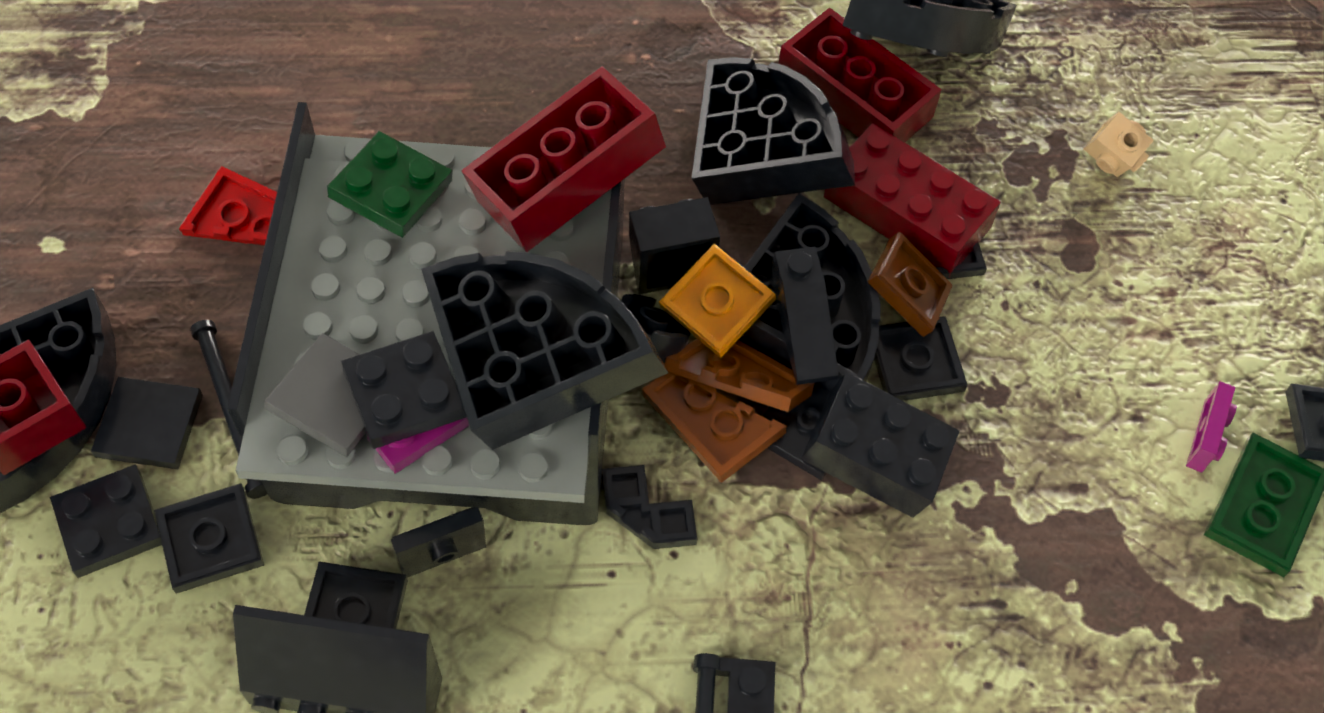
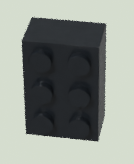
[801,372,960,518]

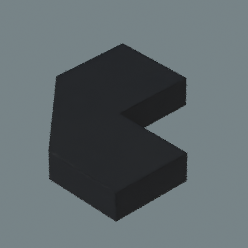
[602,465,698,549]

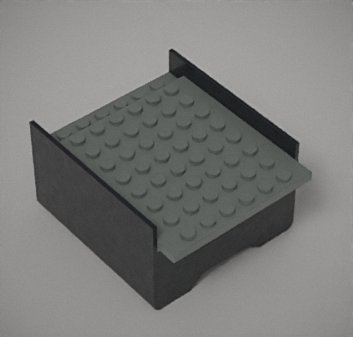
[227,102,625,525]

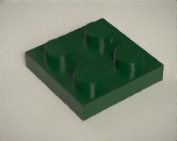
[327,131,453,238]

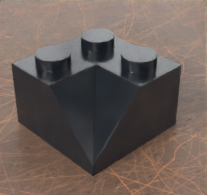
[629,197,720,295]

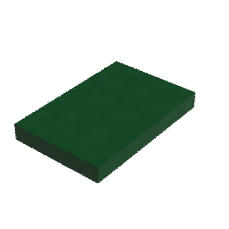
[1204,433,1324,577]

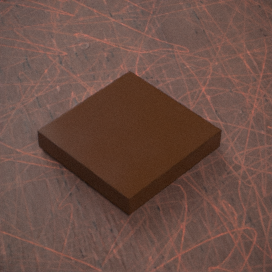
[867,232,953,337]

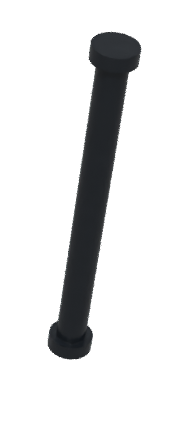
[190,320,268,499]

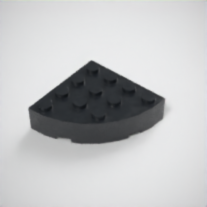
[842,0,1017,57]
[692,57,855,205]
[738,193,881,392]
[421,251,668,450]
[0,288,116,513]

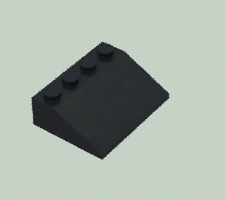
[233,605,442,713]

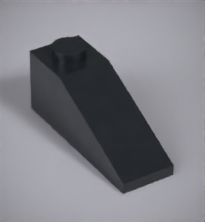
[769,247,839,385]

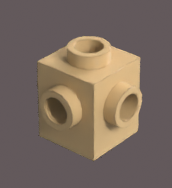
[1083,112,1154,177]

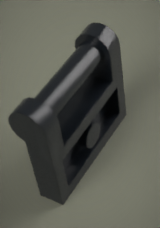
[693,653,776,713]

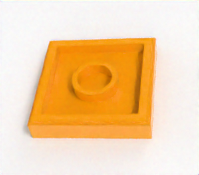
[659,244,776,358]

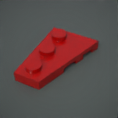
[179,166,277,246]

